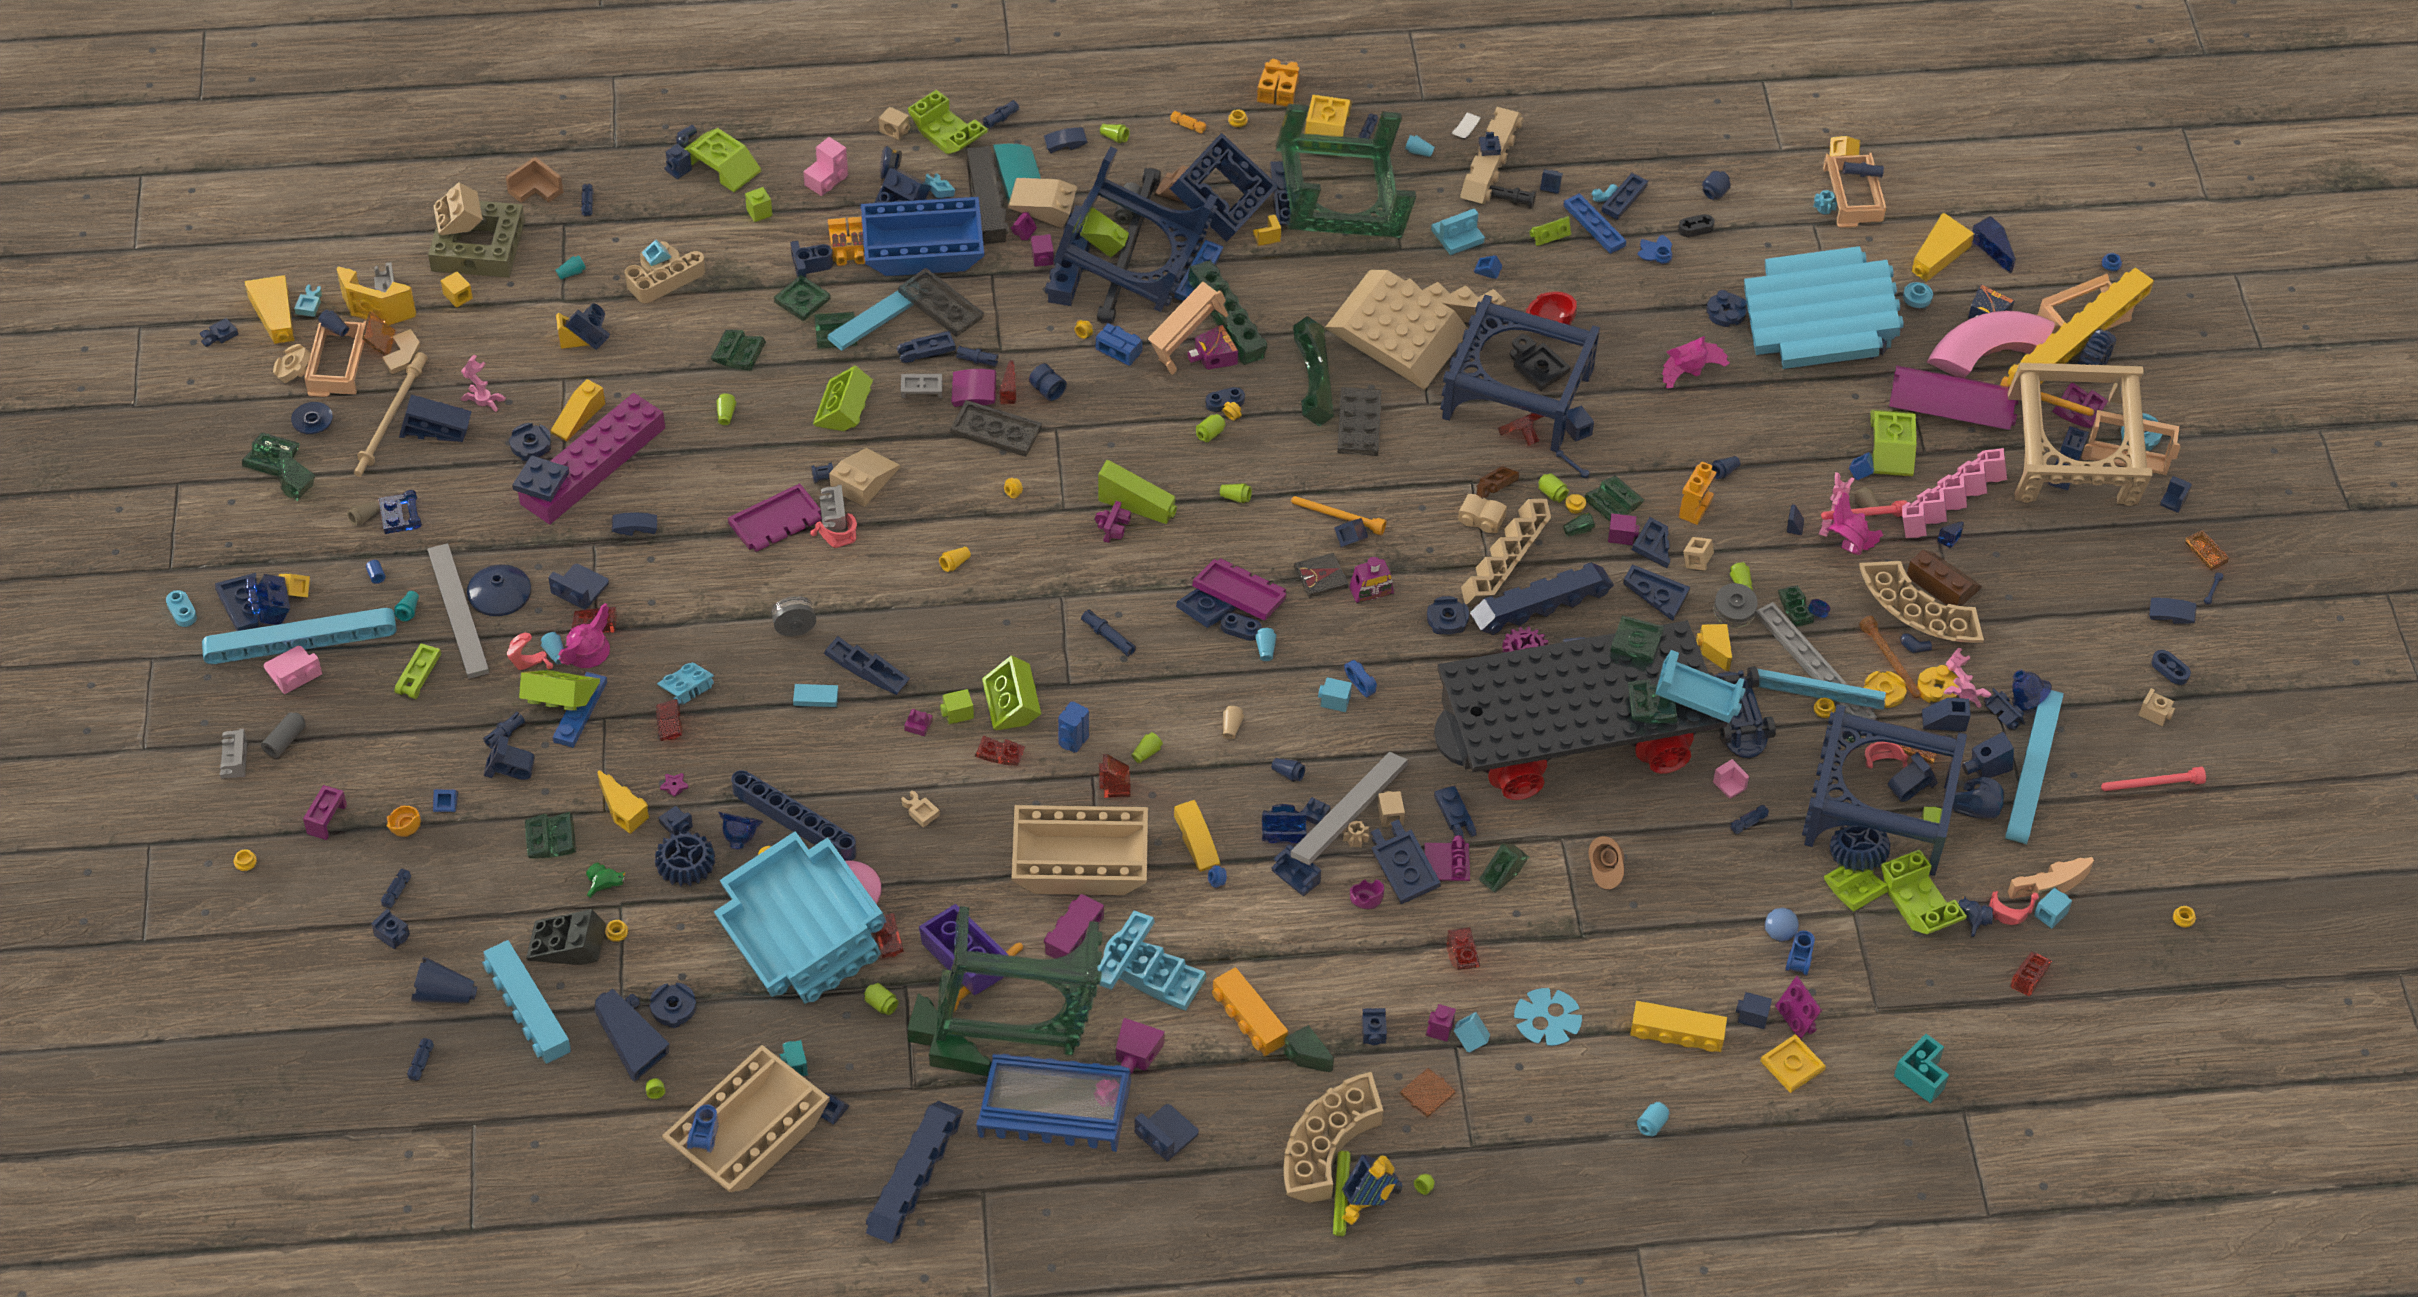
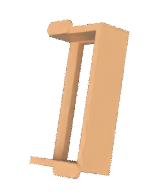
[1823,153,1886,228]
[2037,274,2134,334]
[1148,282,1228,374]
[304,320,372,397]
[2081,410,2180,475]

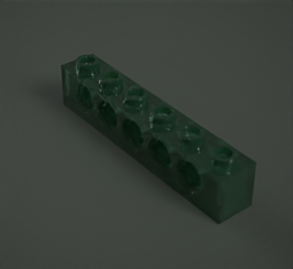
[1188,260,1268,365]

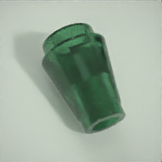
[1563,512,1595,537]

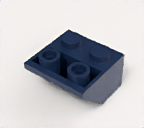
[874,167,931,203]

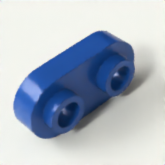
[1344,660,1377,697]

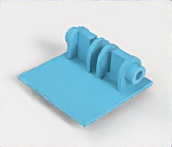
[657,662,714,705]

